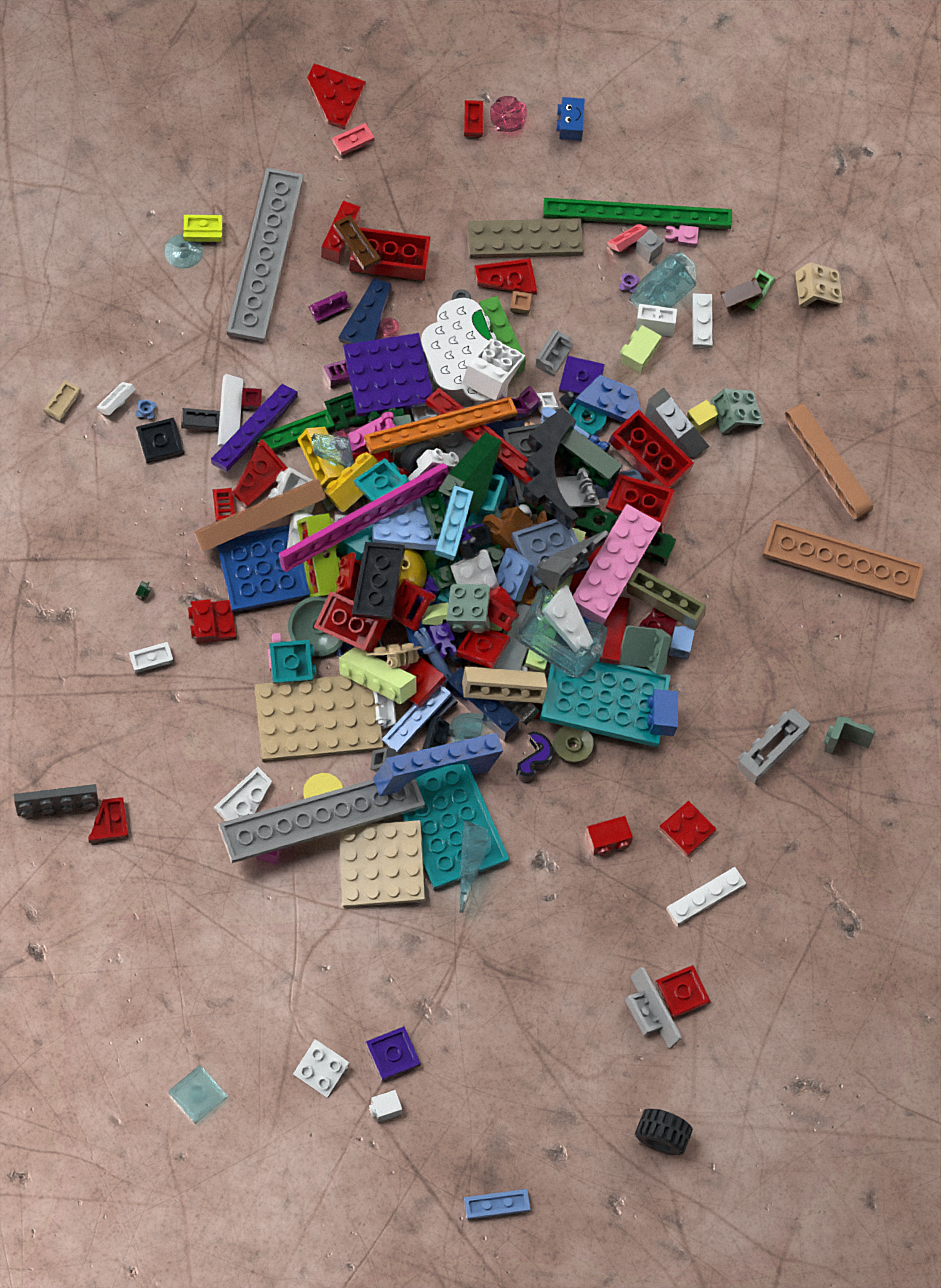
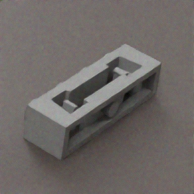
[737,708,811,784]

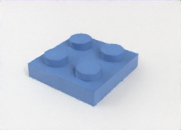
[496,548,535,601]

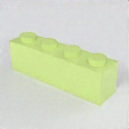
[339,647,416,704]

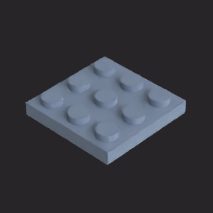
[511,518,590,587]

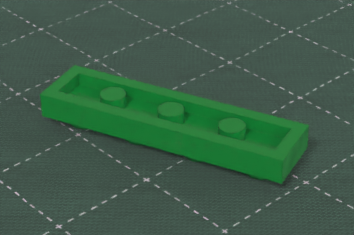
[256,409,335,452]

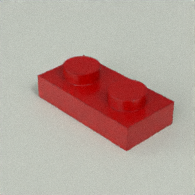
[464,100,483,137]

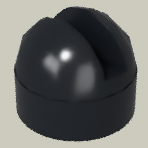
[559,391,576,408]

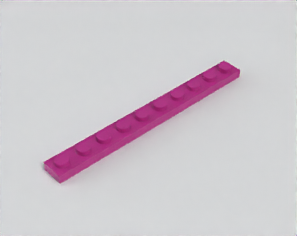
[279,463,449,572]

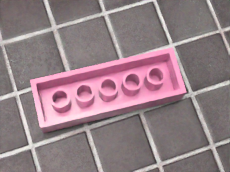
[573,504,661,627]

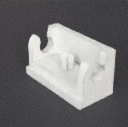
[635,304,677,337]

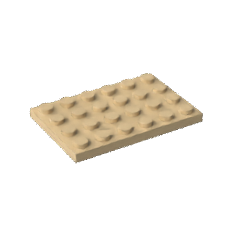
[254,676,383,762]

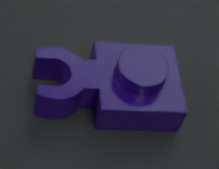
[428,623,456,659]

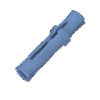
[414,628,453,683]

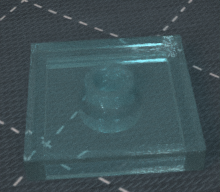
[168,1065,227,1124]

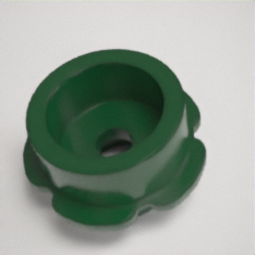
[135,581,152,599]

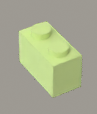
[620,325,662,374]

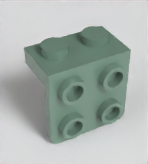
[446,584,491,633]
[619,626,672,674]
[823,716,876,754]

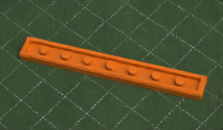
[364,396,518,455]

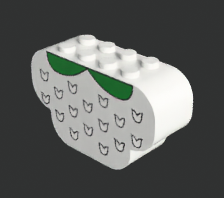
[421,298,508,408]

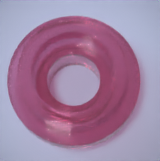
[380,317,399,336]

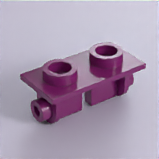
[308,291,351,322]

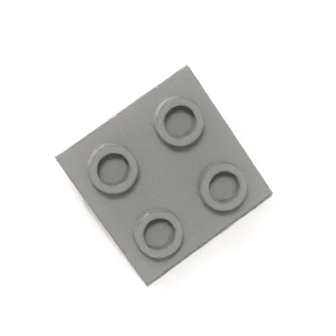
[556,468,600,508]

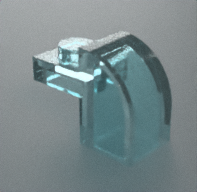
[448,713,483,743]

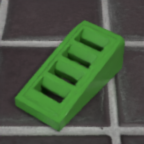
[746,269,776,310]

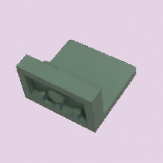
[710,388,764,434]

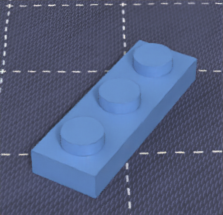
[464,1189,530,1220]

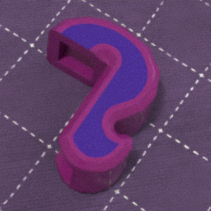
[498,386,541,421]

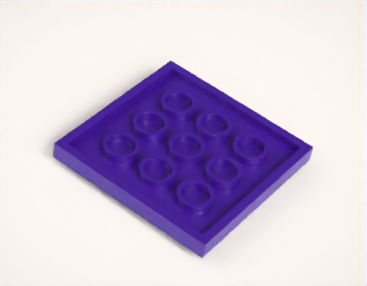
[343,333,433,417]

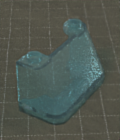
[517,586,608,678]

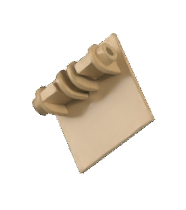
[366,643,423,668]

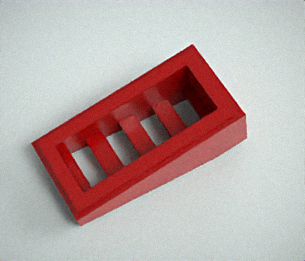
[212,488,235,522]

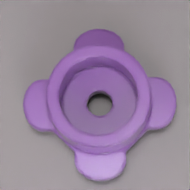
[619,273,639,293]

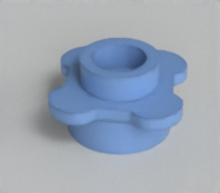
[136,400,157,419]

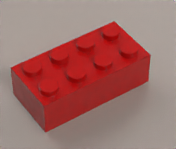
[349,227,431,281]
[608,409,694,489]

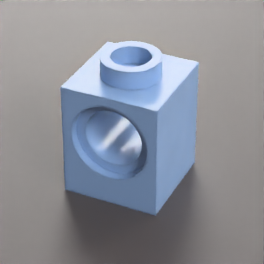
[669,626,695,660]

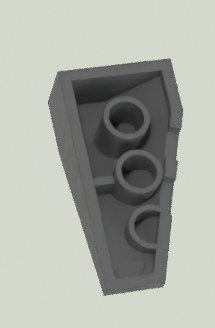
[536,530,608,592]

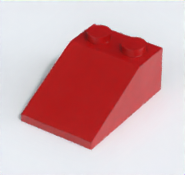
[606,474,675,533]
[314,591,388,653]

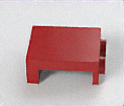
[336,552,361,601]

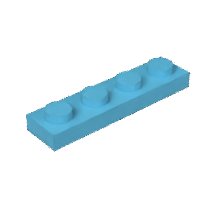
[435,485,473,560]

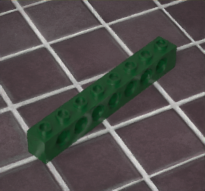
[522,502,676,567]

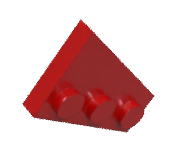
[232,439,288,507]

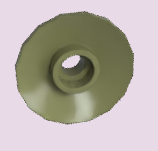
[553,726,594,763]

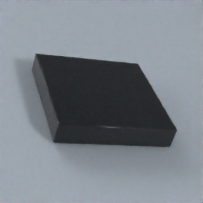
[136,417,184,464]

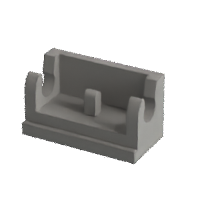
[535,329,573,377]

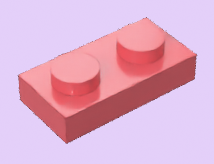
[332,123,374,156]
[607,224,648,252]

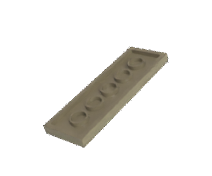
[467,218,583,258]

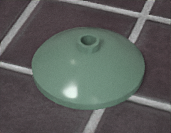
[288,596,344,656]

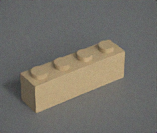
[462,667,547,703]

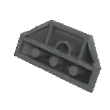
[645,388,710,458]

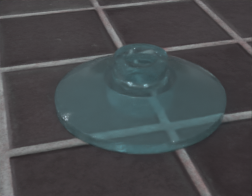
[164,234,203,268]

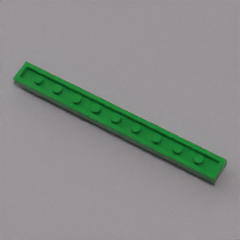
[543,198,732,229]

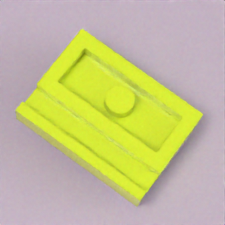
[183,215,222,242]

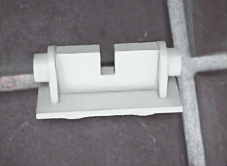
[373,691,396,730]

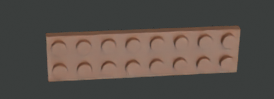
[762,520,924,602]

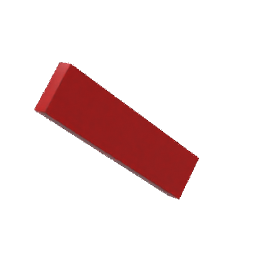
[599,597,630,665]

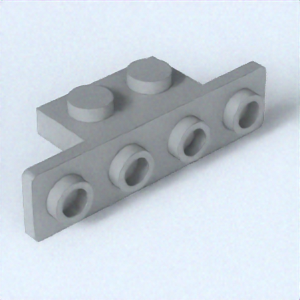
[624,967,682,1048]

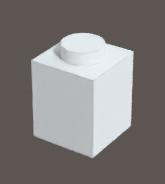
[369,1090,402,1123]

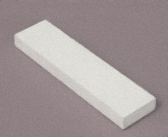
[217,374,243,447]

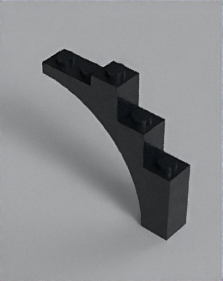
[522,407,578,530]

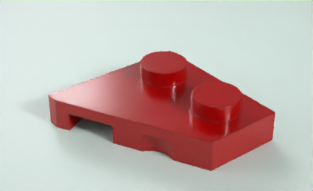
[88,797,128,843]

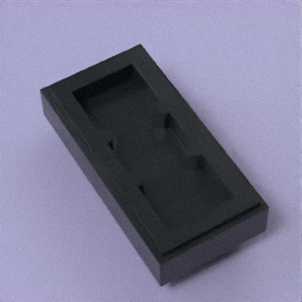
[181,408,220,431]

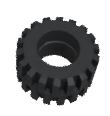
[635,1109,693,1155]

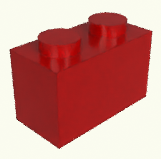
[585,816,633,856]

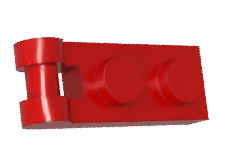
[487,598,519,632]

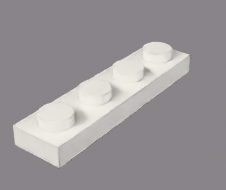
[666,867,746,926]

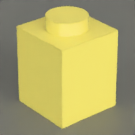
[687,400,718,433]

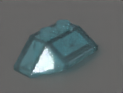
[629,252,697,308]

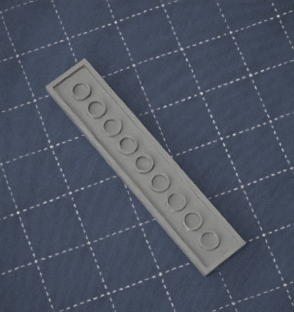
[227,168,303,342]
[218,779,425,863]

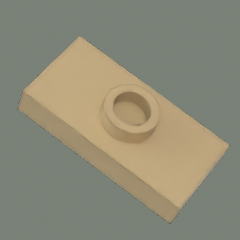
[43,380,81,421]

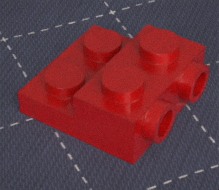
[188,599,236,644]

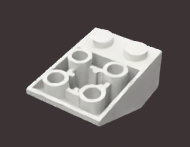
[462,338,525,401]

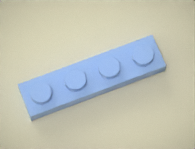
[382,685,451,753]

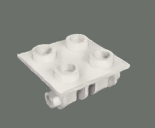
[293,1039,350,1098]

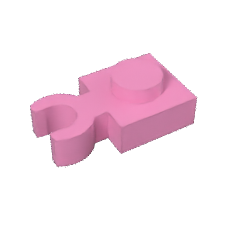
[665,225,699,247]

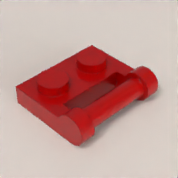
[393,578,436,631]

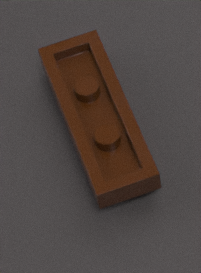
[334,215,380,270]

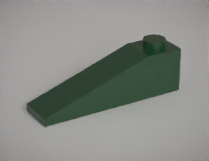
[438,432,502,515]

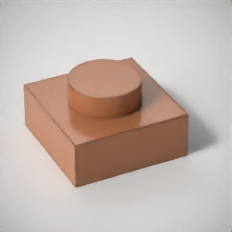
[510,291,532,314]

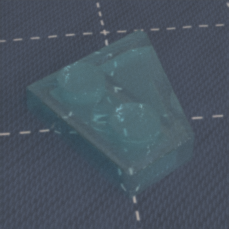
[311,433,354,468]

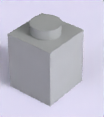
[635,229,664,264]

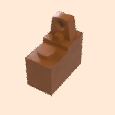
[482,506,533,554]

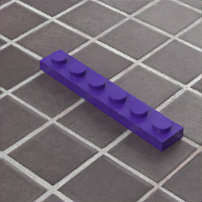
[211,384,298,472]

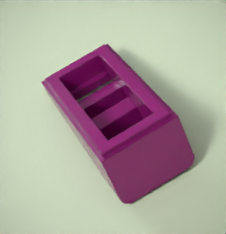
[323,360,349,388]

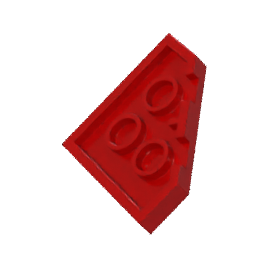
[307,63,366,130]

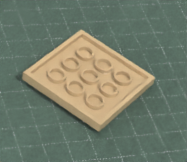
[339,820,425,908]

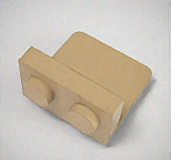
[795,262,843,307]

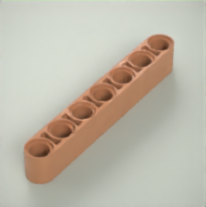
[785,403,873,519]
[194,479,326,551]

